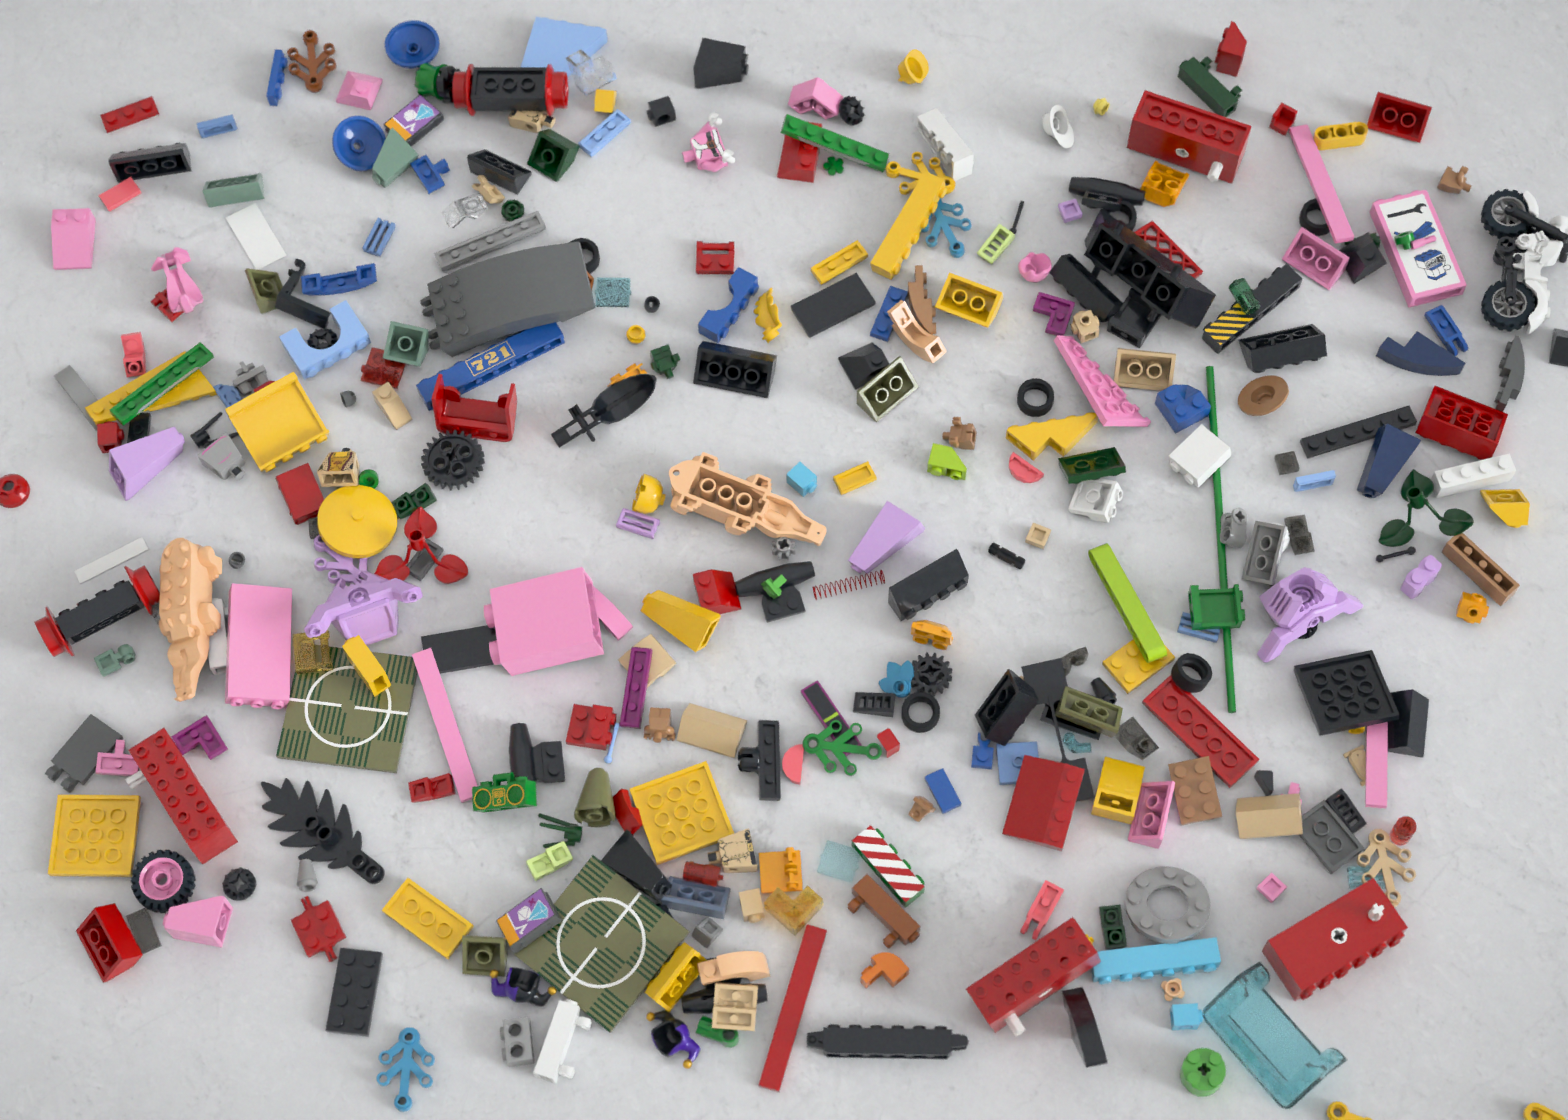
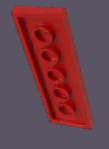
[1142,675,1260,788]

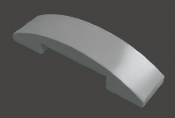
[54,365,98,431]

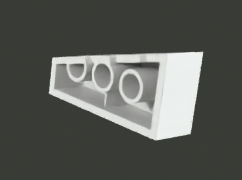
[917,108,974,181]

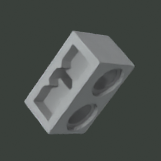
[500,1017,535,1067]

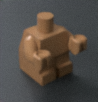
[1437,166,1472,194]
[942,417,977,450]
[644,707,676,743]

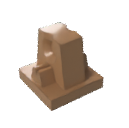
[909,796,936,822]

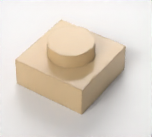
[1025,523,1051,549]

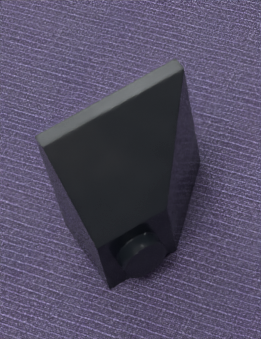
[1339,232,1387,284]
[838,343,889,390]

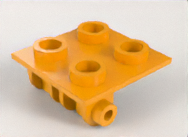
[759,847,803,893]

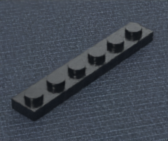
[1300,406,1417,459]

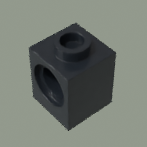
[646,95,676,127]

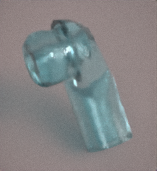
[1063,732,1091,753]

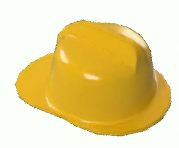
[898,49,929,84]

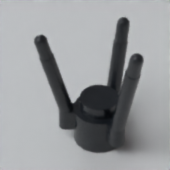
[190,412,239,448]

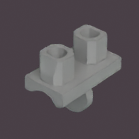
[233,361,268,396]

